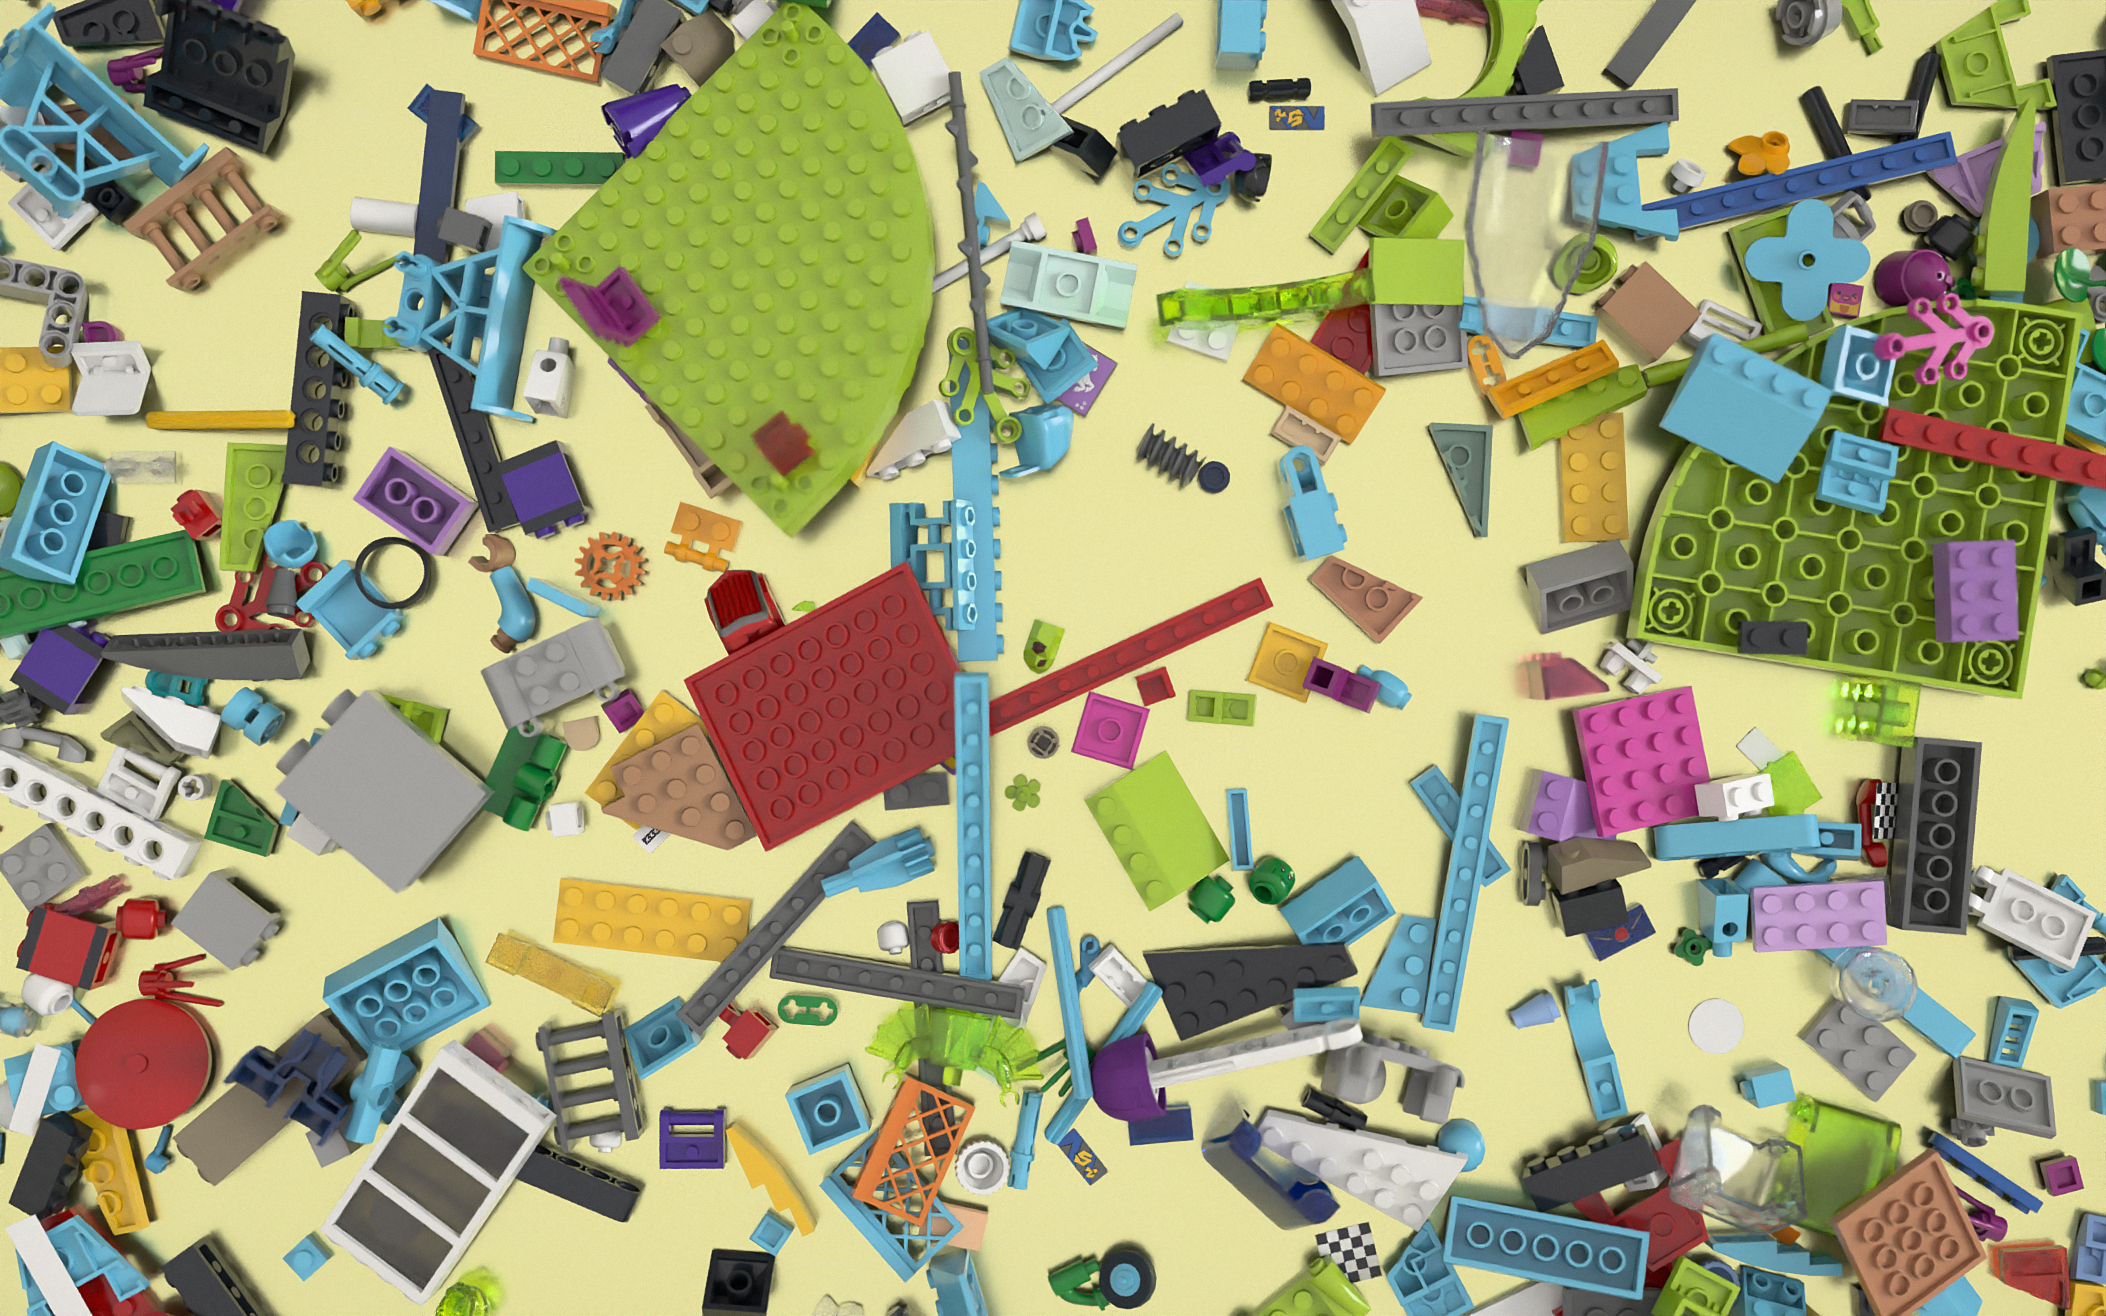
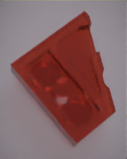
[1998,1245,2071,1310]

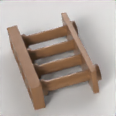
[123,147,283,291]

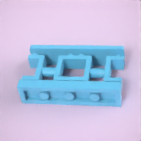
[889,500,977,630]

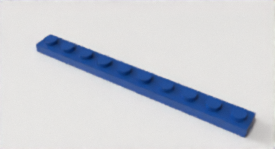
[1632,131,1958,241]

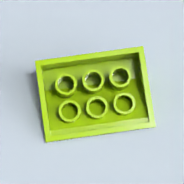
[1084,750,1230,912]

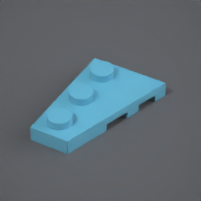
[1360,914,1436,1014]

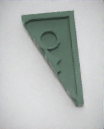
[1429,422,1493,538]

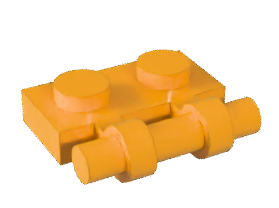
[664,502,743,573]

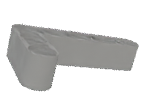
[0,256,88,368]

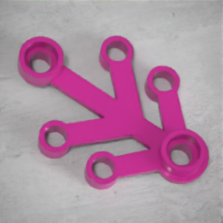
[1874,293,1994,385]

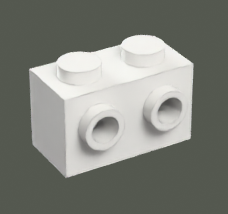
[1695,773,1775,822]

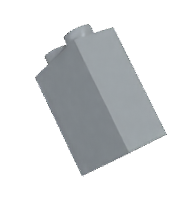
[274,689,495,894]

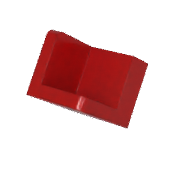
[1134,666,1176,707]

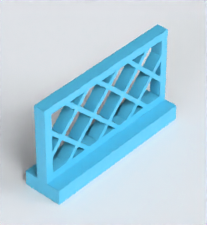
[819,1131,964,1283]

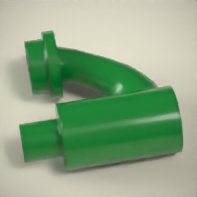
[1047,1258,1110,1311]

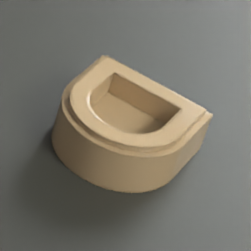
[562,716,599,751]

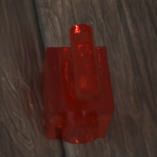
[751,410,815,477]

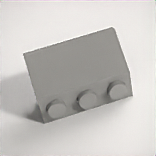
[1526,539,1633,635]

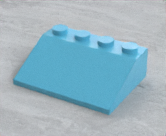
[1659,333,1833,484]
[322,917,489,1055]
[926,1249,988,1316]

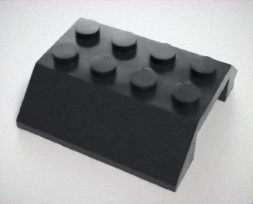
[143,0,295,154]

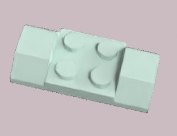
[999,240,1138,328]

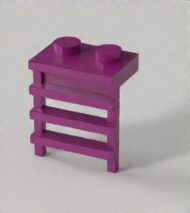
[558,266,661,348]

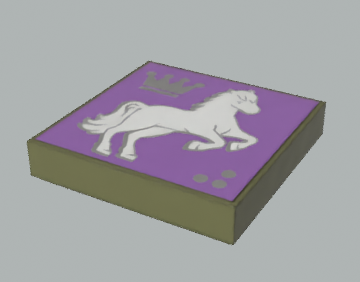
[1031,341,1118,419]

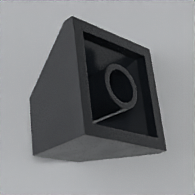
[702,1250,776,1316]

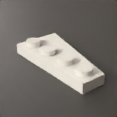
[949,947,1047,1090]

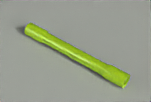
[1644,322,1809,387]

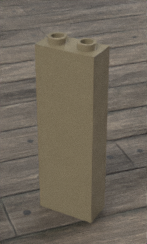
[173,1008,368,1187]

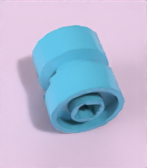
[220,687,285,746]

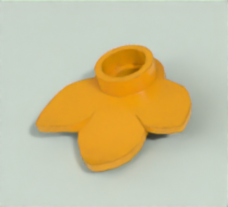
[1728,131,1790,175]

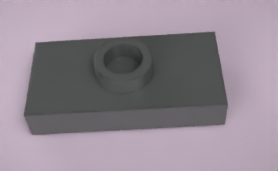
[1847,99,1919,135]

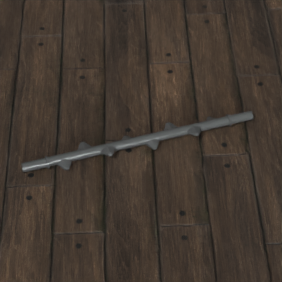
[945,71,994,395]

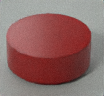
[931,921,959,954]

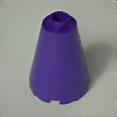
[600,84,692,159]

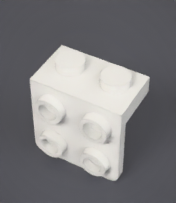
[71,341,151,416]

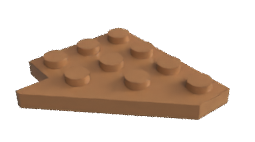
[601,722,757,851]

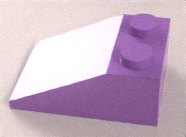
[1518,769,1617,842]

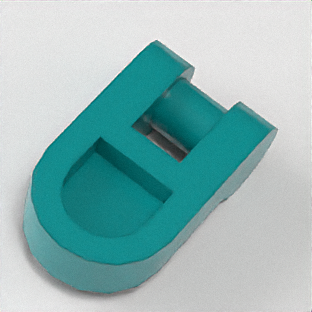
[145,670,208,706]

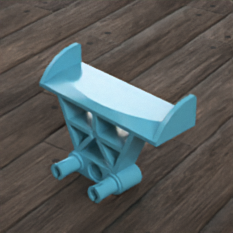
[0,3,210,218]
[383,215,557,423]

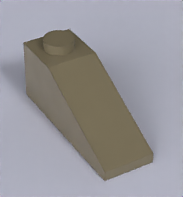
[1548,837,1652,895]

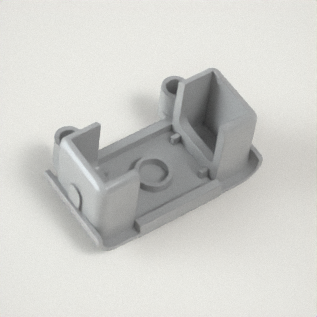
[480,617,625,737]
[1320,1033,1465,1125]

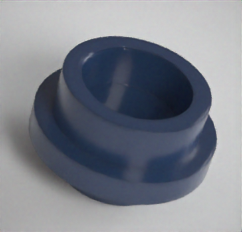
[1198,461,1230,493]

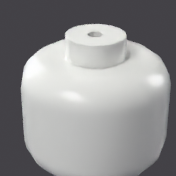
[877,921,909,955]
[589,1130,622,1153]

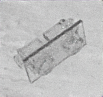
[103,451,176,484]

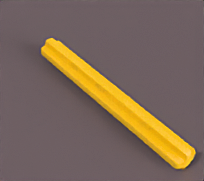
[146,410,295,430]

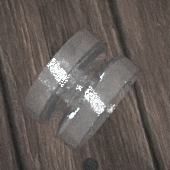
[1830,946,1918,1022]

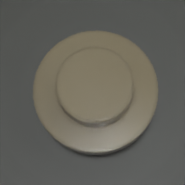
[1904,200,1938,233]

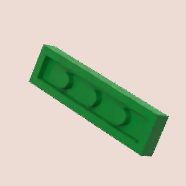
[495,151,625,187]

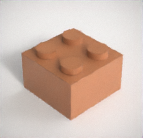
[2031,184,2106,260]

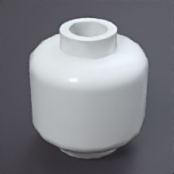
[21,973,73,1016]

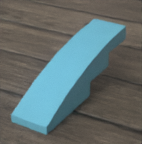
[1704,1232,1843,1276]

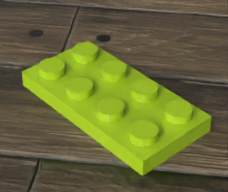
[1728,206,1834,335]

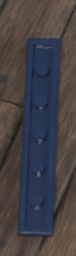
[413,89,466,265]

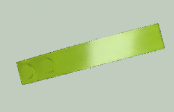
[1971,97,2037,297]

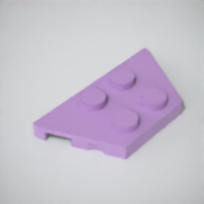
[1927,121,2046,218]

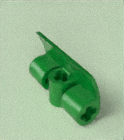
[481,724,568,832]

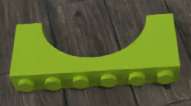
[1413,0,1543,160]

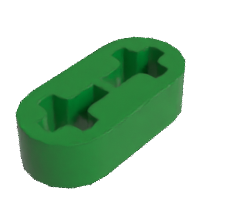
[777,993,839,1026]

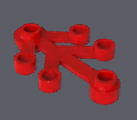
[215,554,329,631]

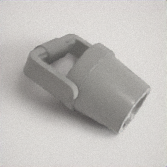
[1830,191,1876,242]

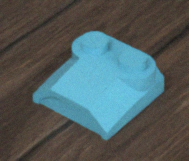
[1820,326,1896,406]
[4,1041,86,1117]

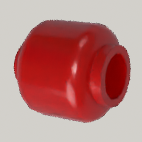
[115,898,167,940]

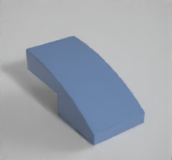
[2070,1214,2106,1284]

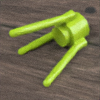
[314,229,399,292]

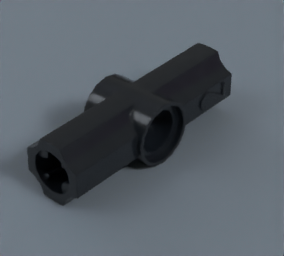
[992,850,1051,950]

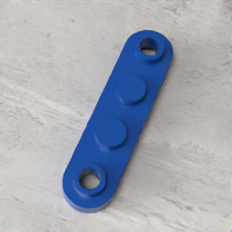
[1928,1131,2044,1215]

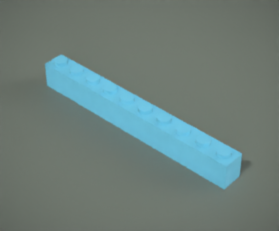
[949,339,1004,661]

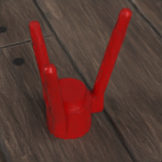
[138,954,222,1007]

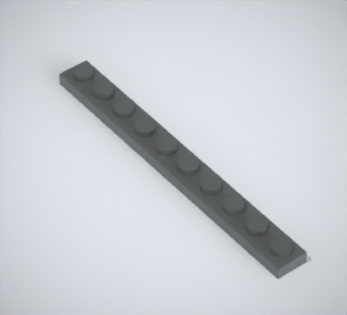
[1370,88,1679,137]

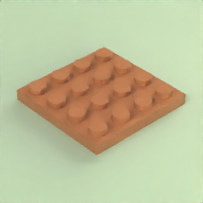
[1829,1148,1988,1316]

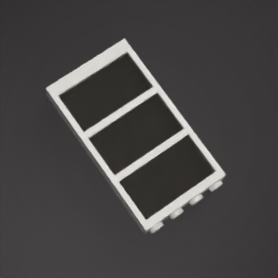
[319,1040,557,1307]

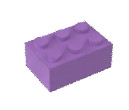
[353,446,479,556]
[1933,540,2018,642]

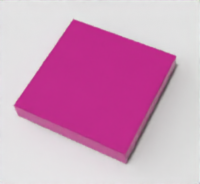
[1071,691,1150,770]

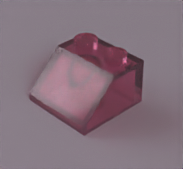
[1526,652,1610,700]

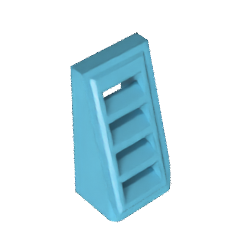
[1988,996,2039,1069]

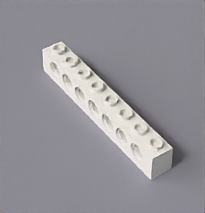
[0,745,202,881]

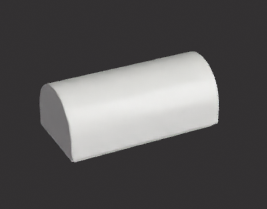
[350,196,418,237]

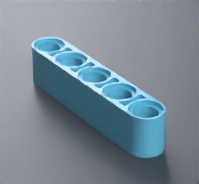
[1654,814,1821,861]

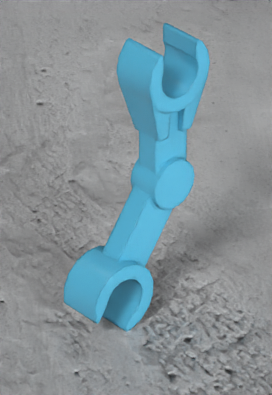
[590,0,638,54]

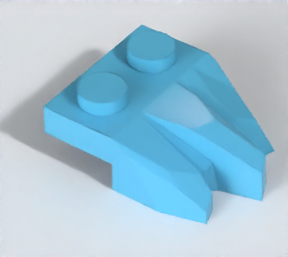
[1008,0,1099,61]

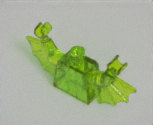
[865,1003,1044,1108]

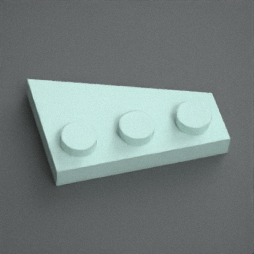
[979,58,1074,161]

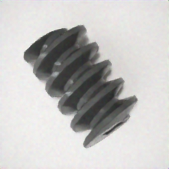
[1136,423,1207,489]

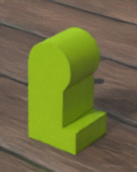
[345,317,409,351]

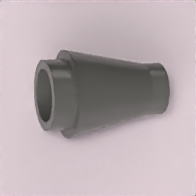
[265,569,298,618]

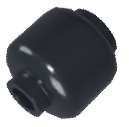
[1924,213,1975,262]

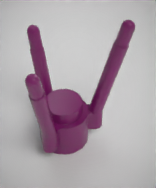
[107,46,164,92]
[1953,1184,2008,1242]

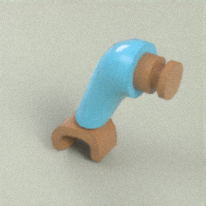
[468,534,535,654]

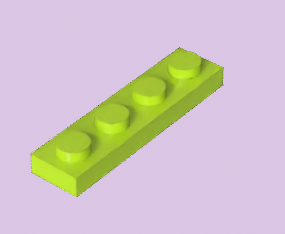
[1309,136,1414,254]

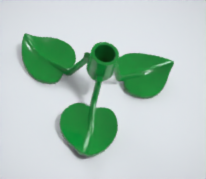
[2053,248,2106,373]

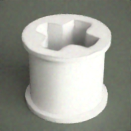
[178,774,212,801]

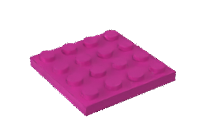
[1573,686,1710,837]

